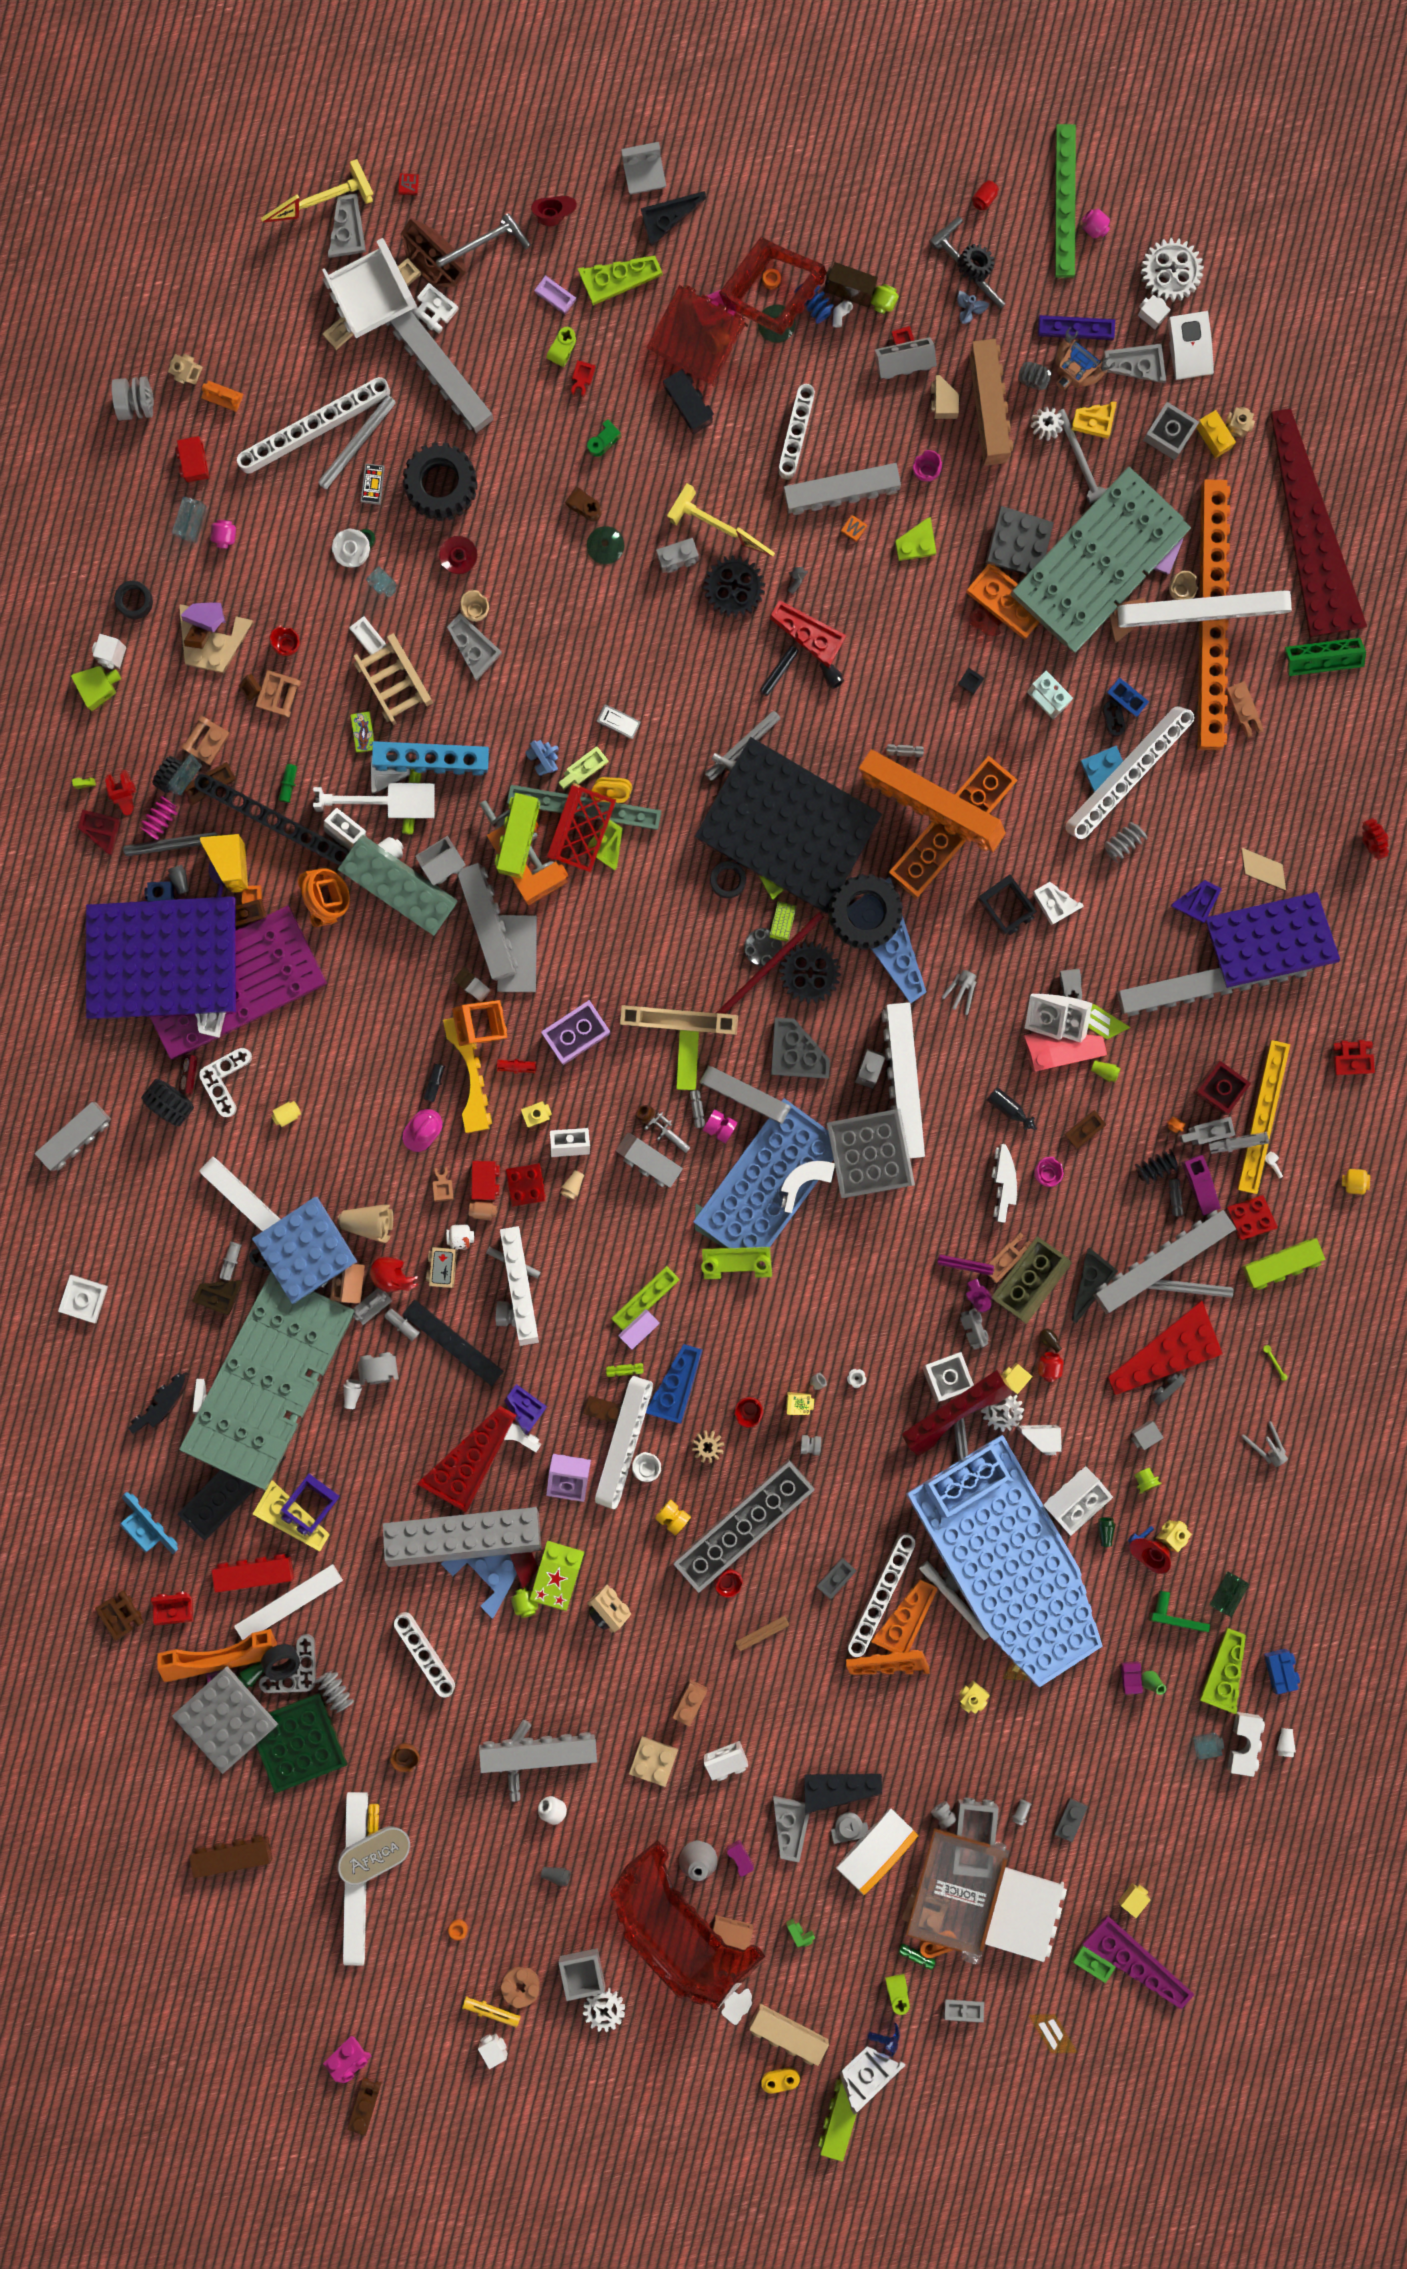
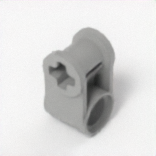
[1060,969,1082,1000]

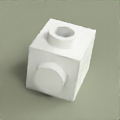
[1138,295,1171,330]
[478,2034,508,2069]

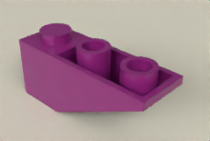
[1181,1155,1221,1215]

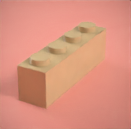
[749,2004,829,2066]

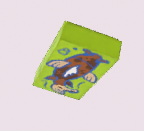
[351,712,374,753]

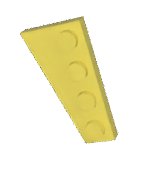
[253,1480,330,1551]

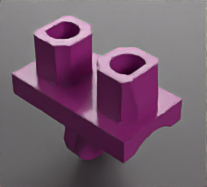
[966,1279,993,1313]

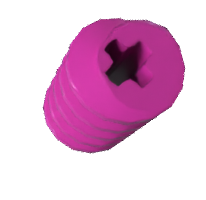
[140,796,178,840]

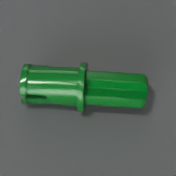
[278,764,297,803]

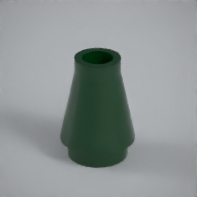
[1097,1517,1116,1547]
[237,1662,264,1688]

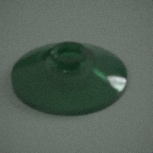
[758,304,796,343]
[587,526,625,565]

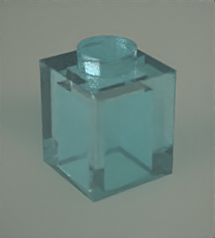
[1193,1733,1224,1760]

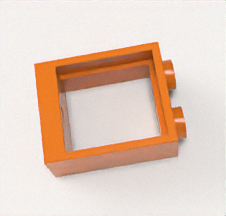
[452,1000,507,1046]

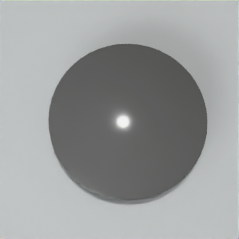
[744,928,782,967]

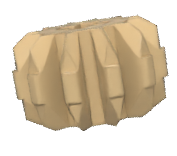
[692,1430,724,1463]

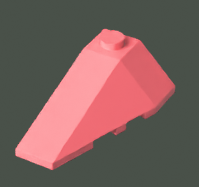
[1024,1032,1107,1073]

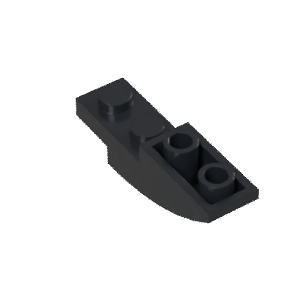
[128,1372,189,1434]

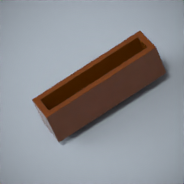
[189,1835,273,1879]

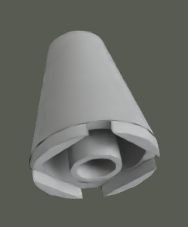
[679,1840,717,1881]

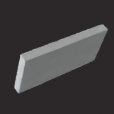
[497,915,537,993]

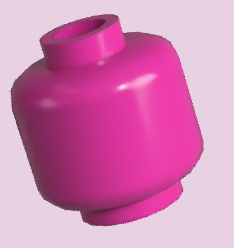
[1081,209,1110,238]
[210,519,236,548]

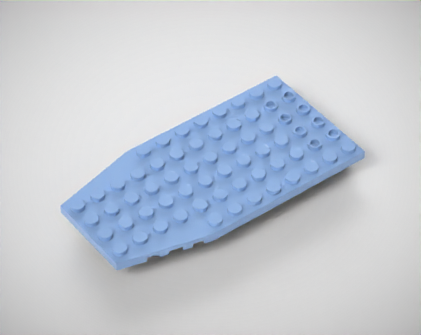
[906,1435,1102,1687]

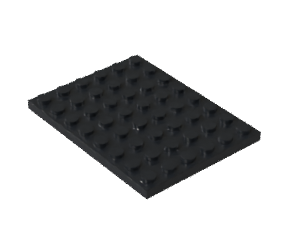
[694,737,882,914]

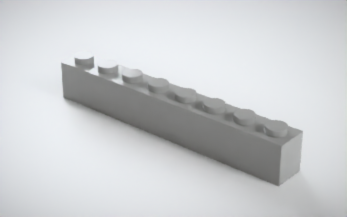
[385,310,494,433]
[1093,1210,1236,1314]

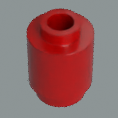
[972,180,999,210]

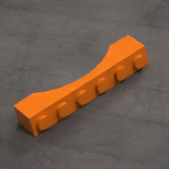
[157,1629,277,1682]

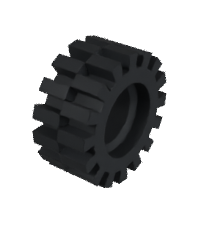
[957,244,995,283]
[152,756,185,793]

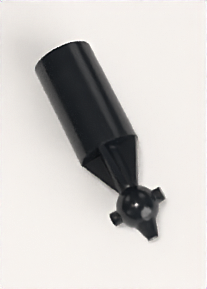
[986,1087,1037,1131]

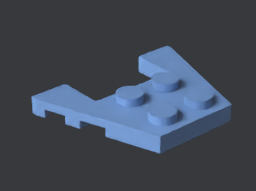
[441,1554,517,1618]

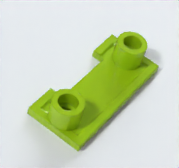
[701,1247,772,1279]

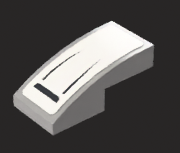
[596,704,641,739]

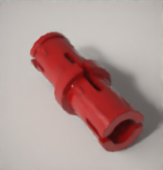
[497,1059,536,1074]

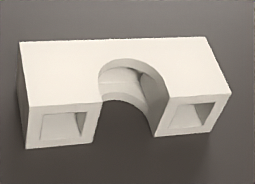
[1227,1712,1265,1777]

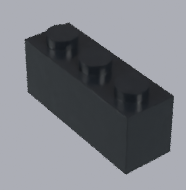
[663,369,714,434]

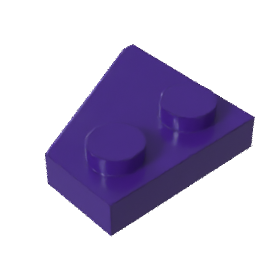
[1170,880,1222,923]
[504,1384,547,1435]

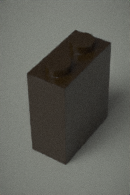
[824,262,878,308]

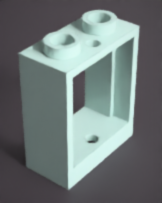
[1027,670,1073,720]

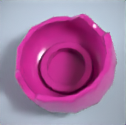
[913,450,942,481]
[1034,1157,1064,1187]

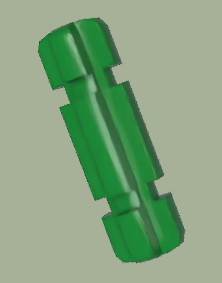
[899,1944,935,1970]

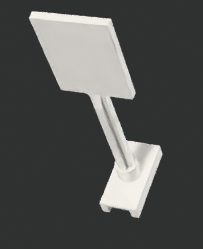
[313,783,435,818]

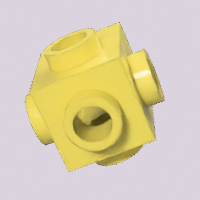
[1156,1520,1192,1552]
[958,1680,990,1714]

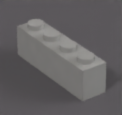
[35,1102,112,1171]

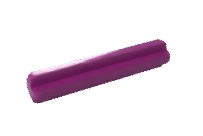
[938,1255,994,1275]

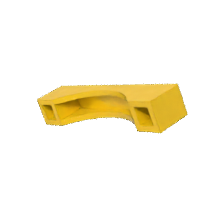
[443,1018,492,1133]

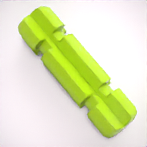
[606,1363,644,1377]

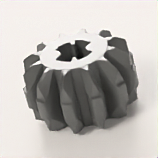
[1018,362,1051,390]

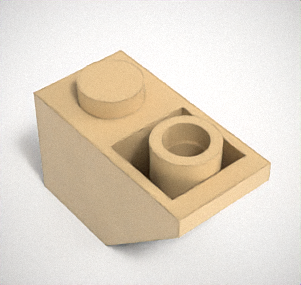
[931,375,959,419]

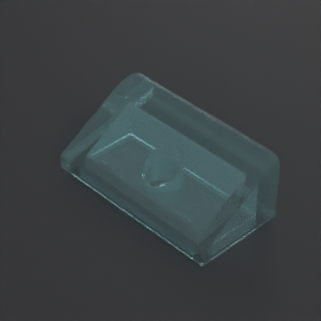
[168,754,202,795]

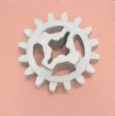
[981,1395,1024,1432]
[583,1988,625,2032]

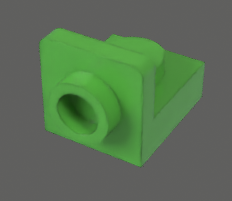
[786,1919,815,1947]

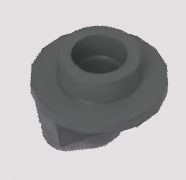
[788,567,808,594]

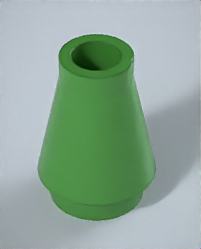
[1141,1671,1166,1695]

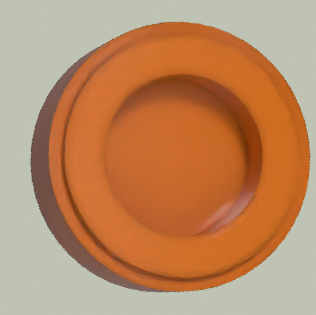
[762,269,781,290]
[448,1919,468,1940]

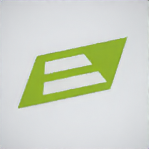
[1088,1004,1131,1039]

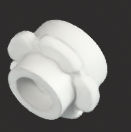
[847,1369,866,1388]

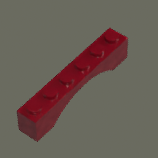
[902,1370,1014,1457]

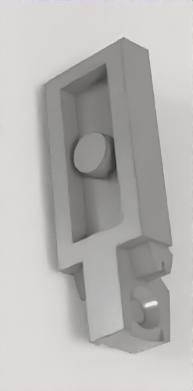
[1179,1117,1235,1145]

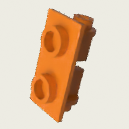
[201,381,244,412]

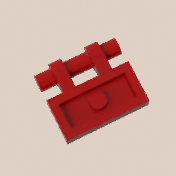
[1333,1039,1375,1075]

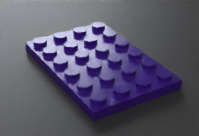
[1205,892,1340,988]

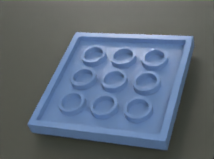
[252,1197,357,1304]

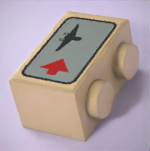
[426,1247,457,1288]

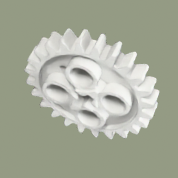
[1141,238,1204,302]

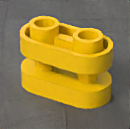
[592,777,632,803]

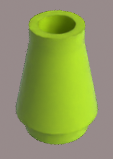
[1091,1060,1121,1082]

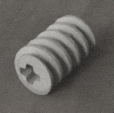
[1104,822,1148,863]
[314,1670,354,1714]

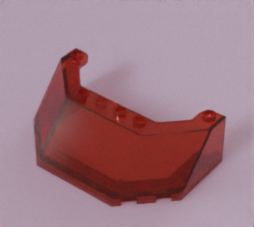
[610,1840,766,2010]

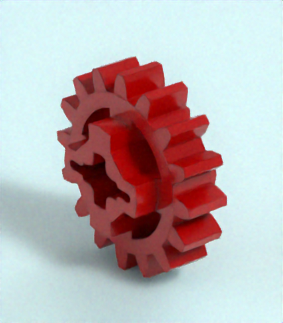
[1362,818,1389,860]

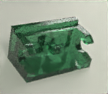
[1209,1571,1250,1618]

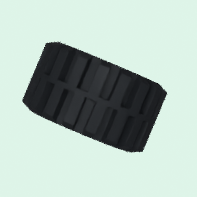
[141,1079,194,1126]

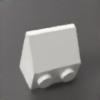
[1017,1425,1061,1455]
[704,1741,748,1781]

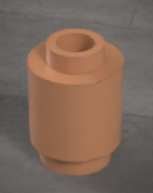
[469,1200,497,1221]

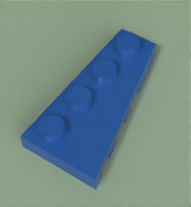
[646,1344,703,1424]

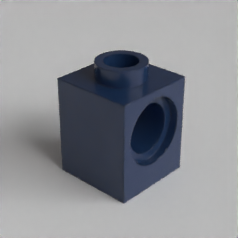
[144,882,175,902]

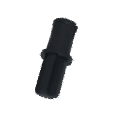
[424,1063,445,1102]

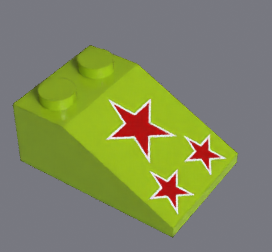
[530,1541,584,1612]

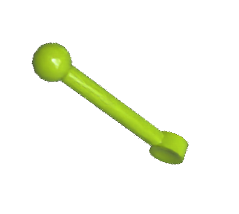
[1263,1345,1288,1381]

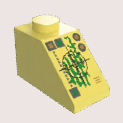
[786,1392,814,1415]

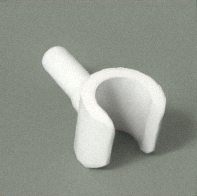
[1265,1151,1283,1178]

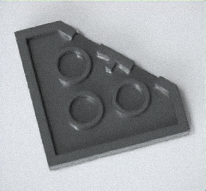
[771,1017,830,1079]

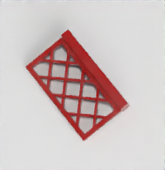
[547,783,616,872]

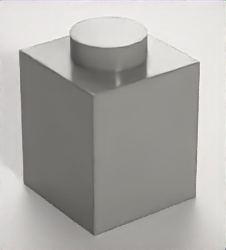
[1131,1420,1164,1450]

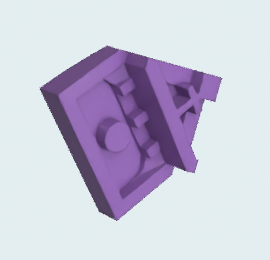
[181,603,226,633]

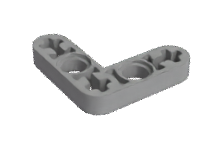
[259,1634,316,1693]

